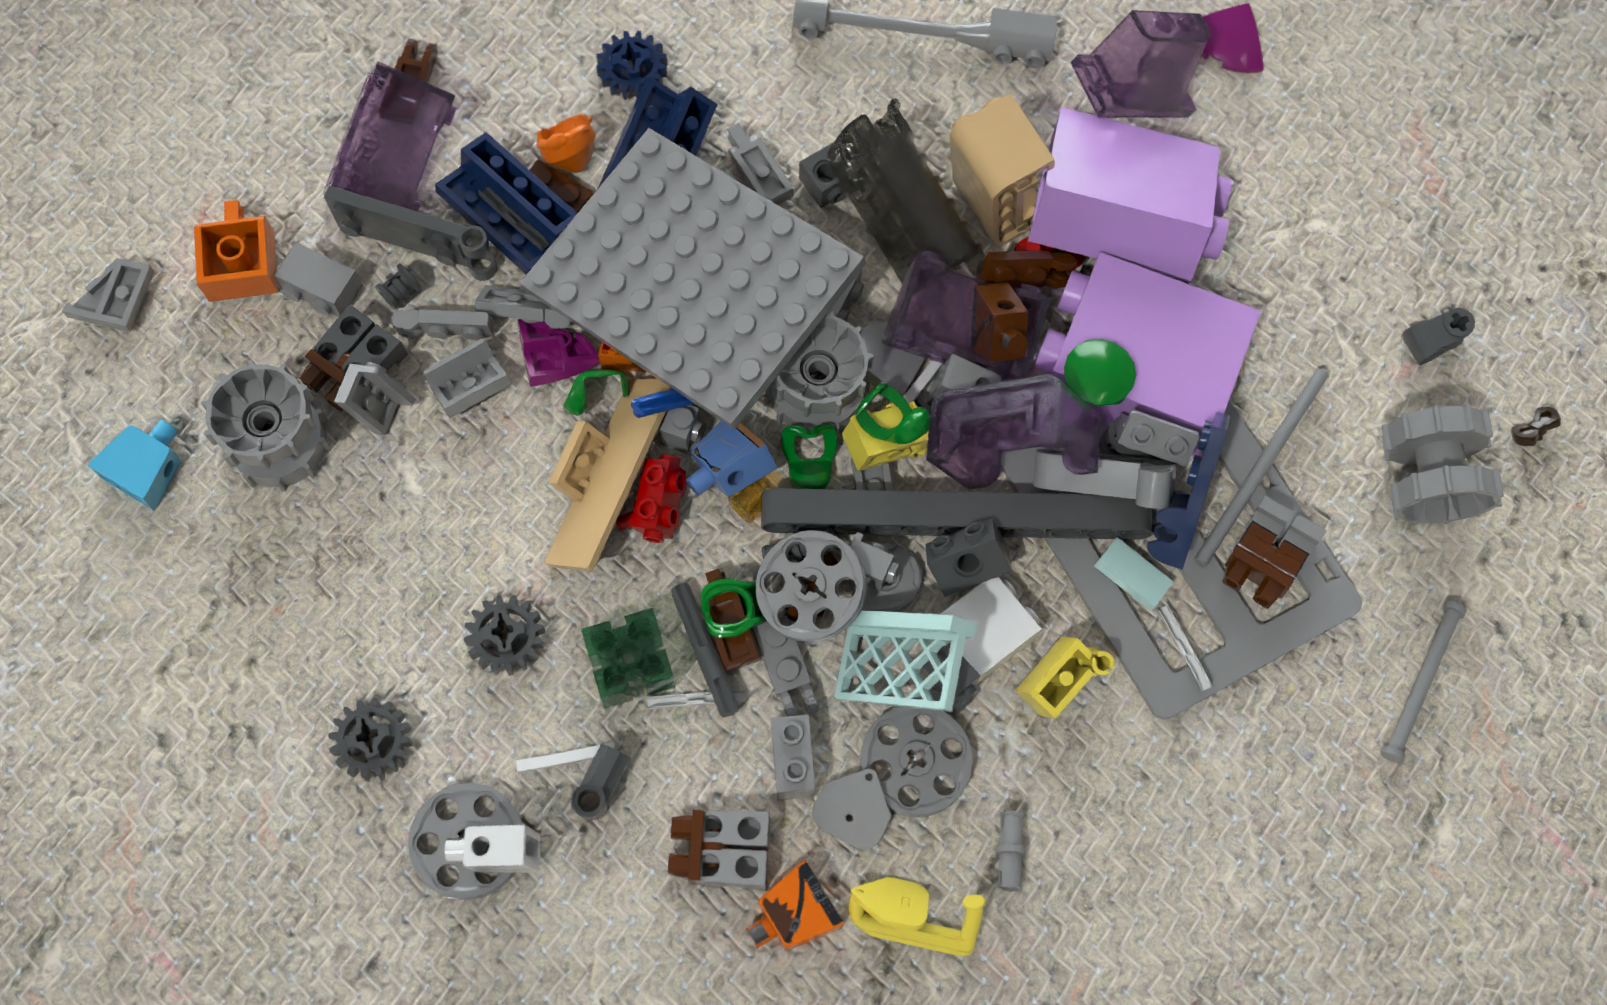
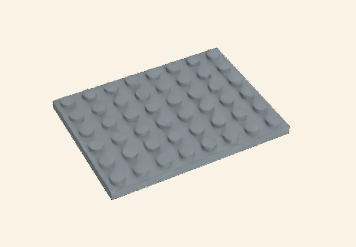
[519,128,866,430]

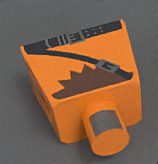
[746,860,844,951]

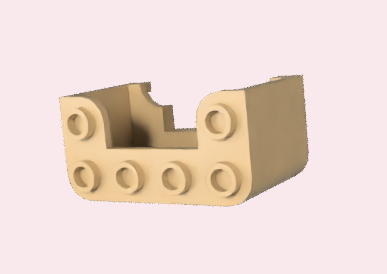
[949,93,1055,247]

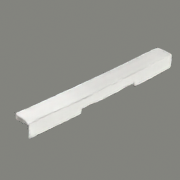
[1157,602,1212,691]

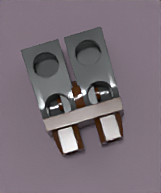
[299,304,408,412]

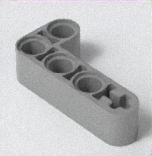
[1033,448,1177,509]

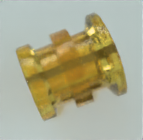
[728,478,772,523]

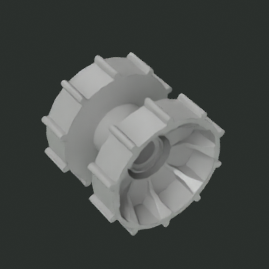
[765,310,874,440]
[201,360,331,492]
[1381,404,1504,525]

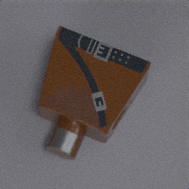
[971,282,1028,362]

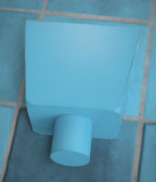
[88,419,181,511]

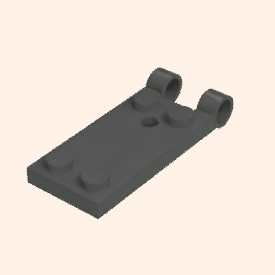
[324,186,497,281]

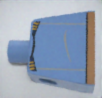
[686,421,778,496]

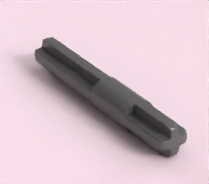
[671,583,739,717]

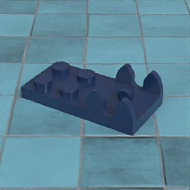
[1147,412,1230,570]

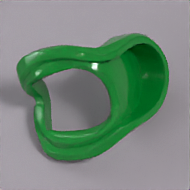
[563,369,628,416]
[856,383,931,444]
[781,424,837,489]
[700,578,767,638]

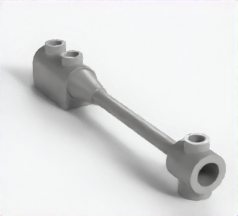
[793,0,1058,68]

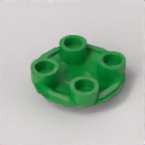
[1064,339,1136,406]

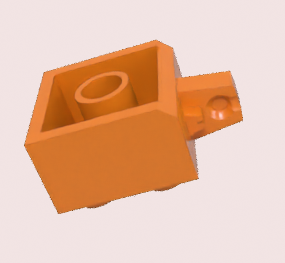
[194,200,278,302]

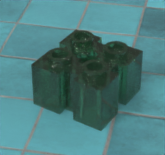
[581,608,676,709]

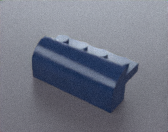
[598,76,718,188]
[435,132,577,274]

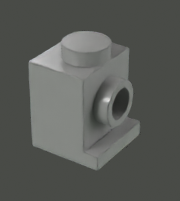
[659,405,707,456]
[850,532,900,592]

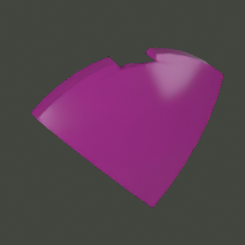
[1182,3,1264,73]
[517,319,599,387]

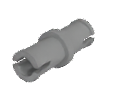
[995,811,1026,892]

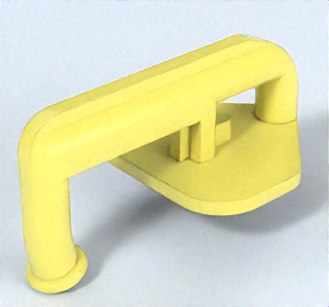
[848,877,986,956]

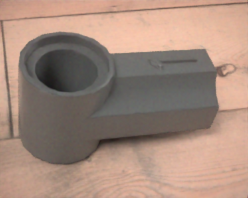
[571,743,631,821]

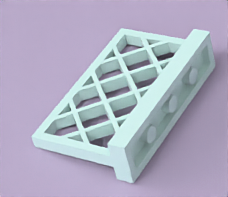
[834,610,977,712]

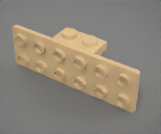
[544,379,672,572]

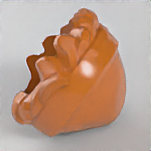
[536,114,596,173]

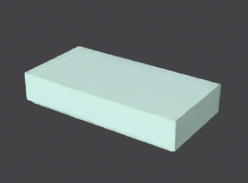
[1094,537,1174,611]

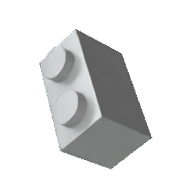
[274,242,363,317]

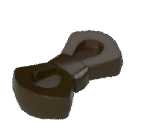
[1511,407,1561,446]

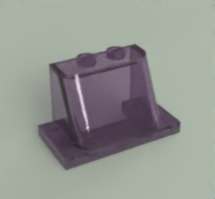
[1070,10,1210,118]

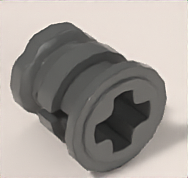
[375,263,422,310]

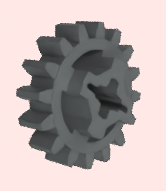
[464,595,546,676]
[328,698,413,781]

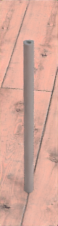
[1194,369,1329,567]

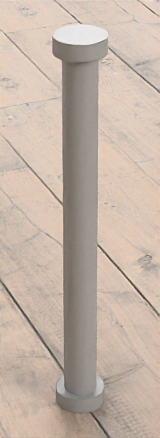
[1381,601,1467,763]

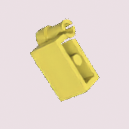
[842,401,931,471]
[1014,636,1115,719]

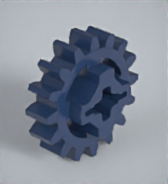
[596,31,668,100]

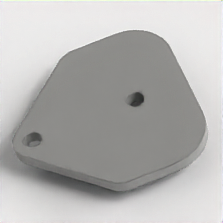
[812,769,891,849]

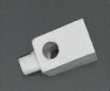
[445,825,540,873]

